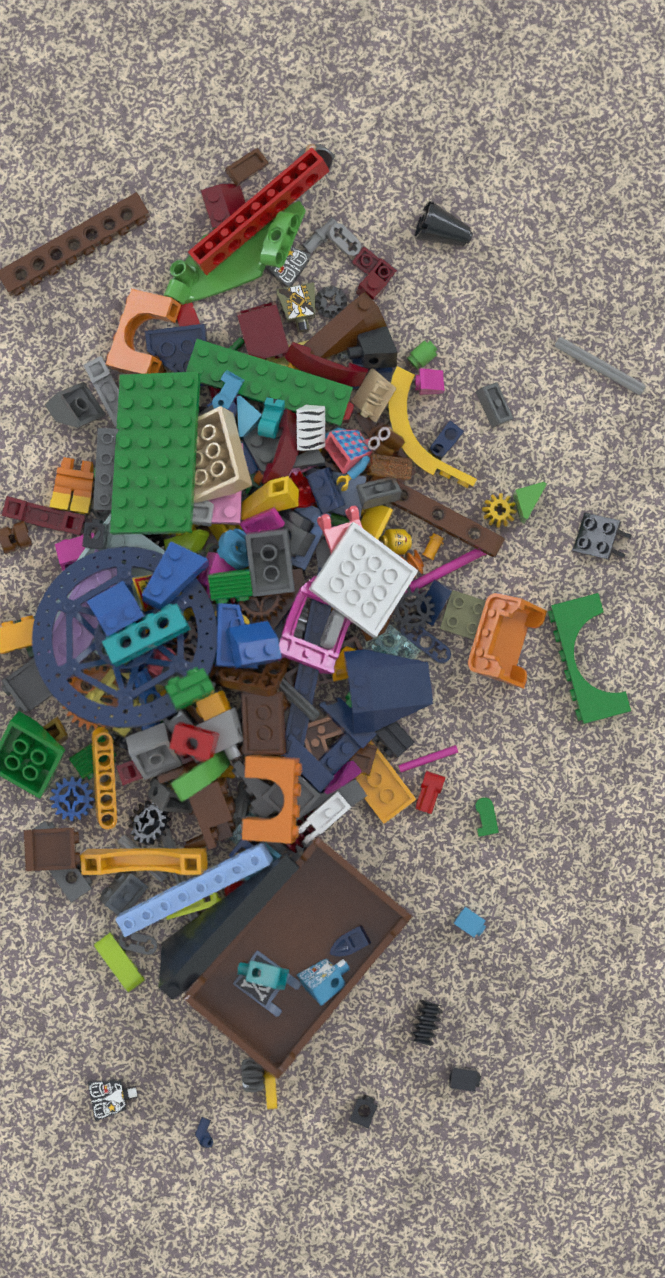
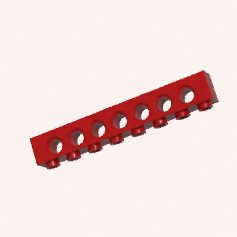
[188,147,330,276]

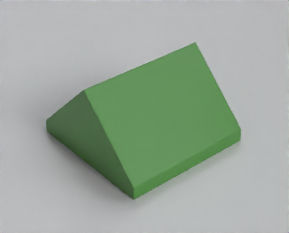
[513,482,547,524]

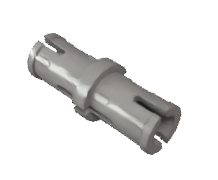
[302,218,337,254]

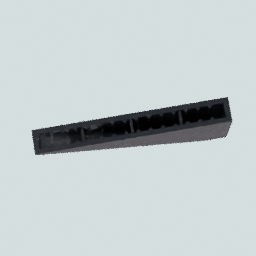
[158,853,299,1000]

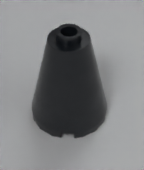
[414,201,473,246]

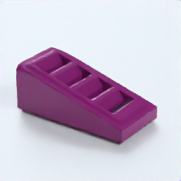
[325,760,362,795]

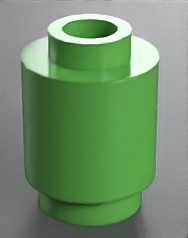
[407,340,437,370]

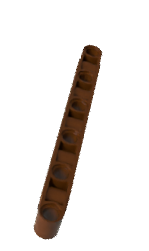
[321,447,505,558]

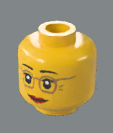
[380,529,412,555]

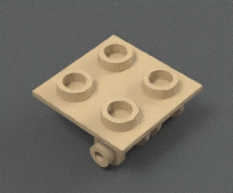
[351,368,397,422]

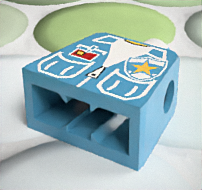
[297,959,350,1005]

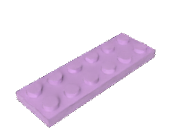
[38,549,123,677]

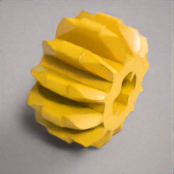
[482,493,517,528]

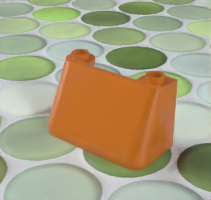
[468,593,547,689]

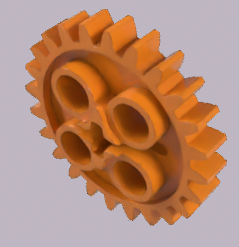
[62,666,126,731]

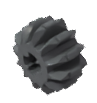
[241,1057,265,1093]

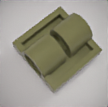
[440,590,486,640]

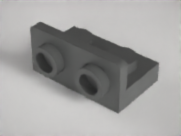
[99,871,148,915]

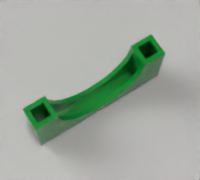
[547,593,631,725]

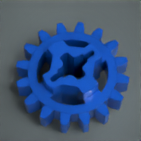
[50,776,95,821]

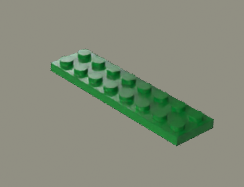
[186,339,353,427]

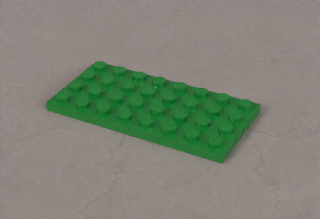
[110,372,201,535]

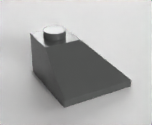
[45,382,106,428]

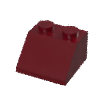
[201,183,246,230]

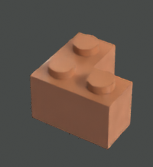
[305,716,344,760]

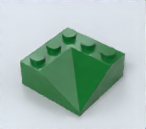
[0,711,65,799]

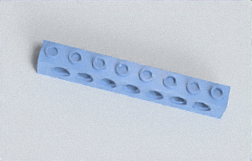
[115,841,273,937]

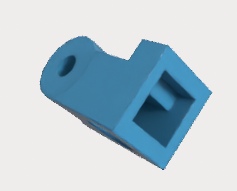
[212,370,245,409]

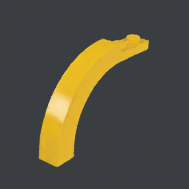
[388,366,477,489]

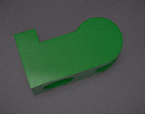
[475,797,499,837]

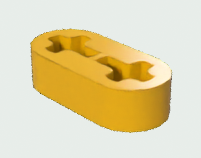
[264,1070,278,1110]

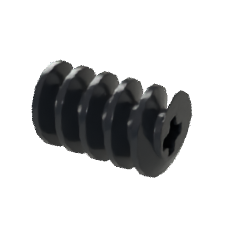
[410,1000,443,1046]

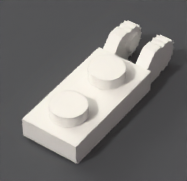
[299,791,351,844]

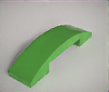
[171,750,231,801]

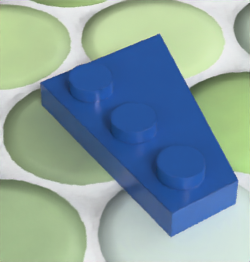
[215,603,258,669]

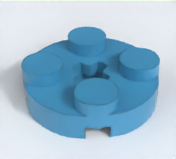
[217,529,249,570]

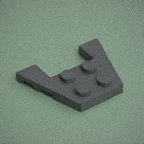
[243,413,325,475]

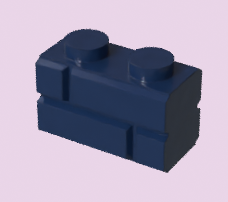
[306,467,345,514]

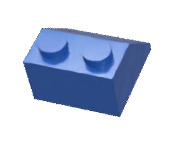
[87,581,144,637]
[227,621,282,669]

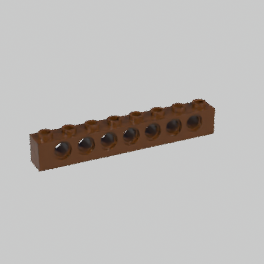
[0,192,150,296]

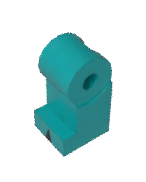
[258,398,285,439]

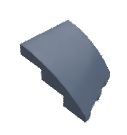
[307,468,366,517]

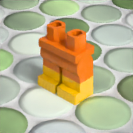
[49,457,95,515]

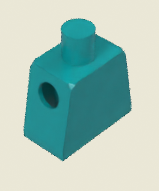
[237,961,289,990]

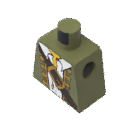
[276,282,315,333]

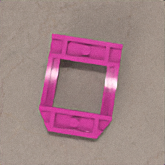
[279,576,351,674]

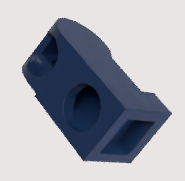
[428,420,464,461]

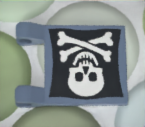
[233,950,302,1017]

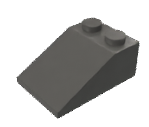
[245,528,295,597]

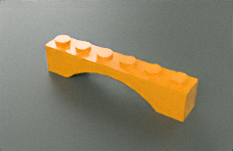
[80,848,208,875]

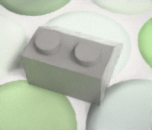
[126,723,182,780]

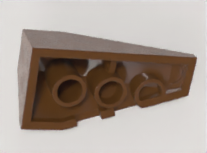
[304,292,387,359]

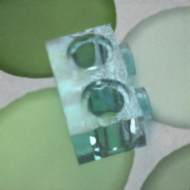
[371,624,421,659]

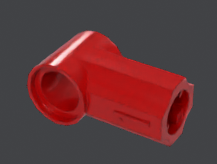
[415,770,446,814]

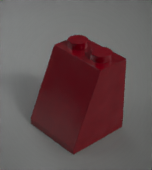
[237,301,289,360]

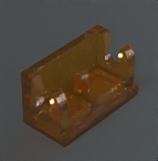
[367,454,412,480]

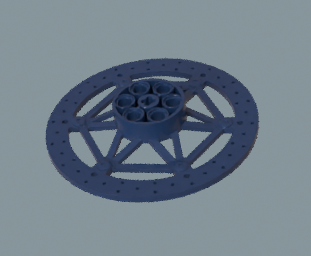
[32,547,217,728]

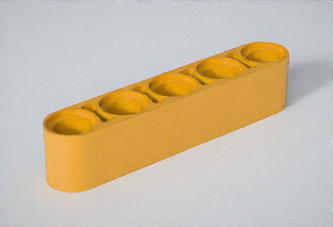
[92,727,117,830]

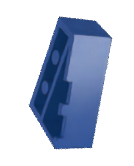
[142,542,209,611]

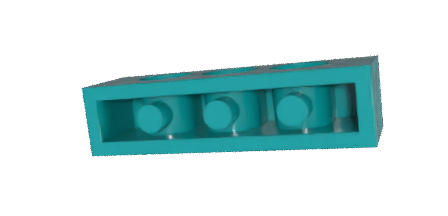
[102,604,191,667]

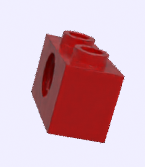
[169,722,220,762]

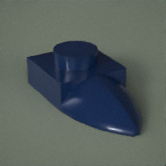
[330,925,371,956]

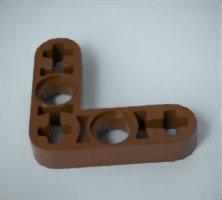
[219,657,290,697]

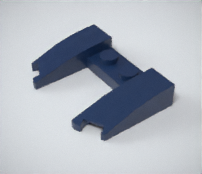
[282,697,376,792]

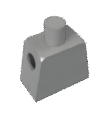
[197,707,243,760]

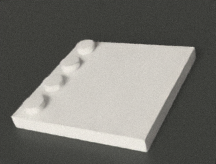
[309,522,418,638]

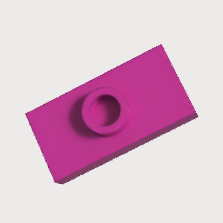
[240,507,285,533]

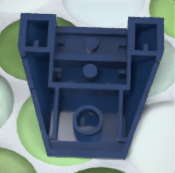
[344,649,433,734]

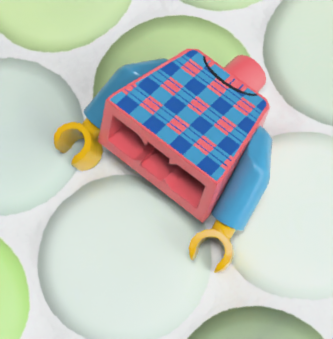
[319,428,372,491]

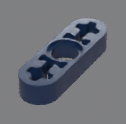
[400,620,451,664]

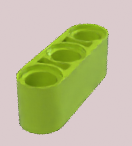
[94,932,145,993]

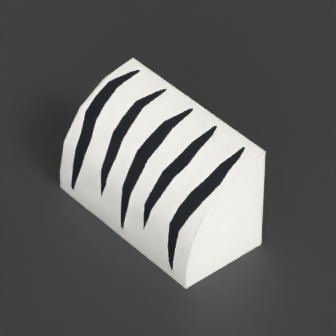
[297,405,325,450]

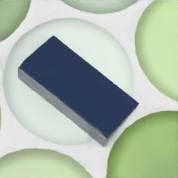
[421,579,452,626]

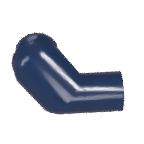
[195,1117,214,1148]

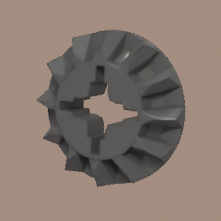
[315,286,347,318]

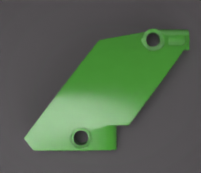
[163,201,306,305]

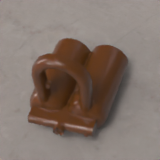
[368,425,406,458]

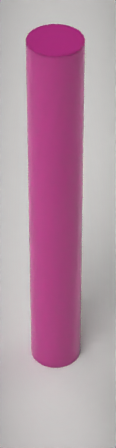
[398,745,459,772]

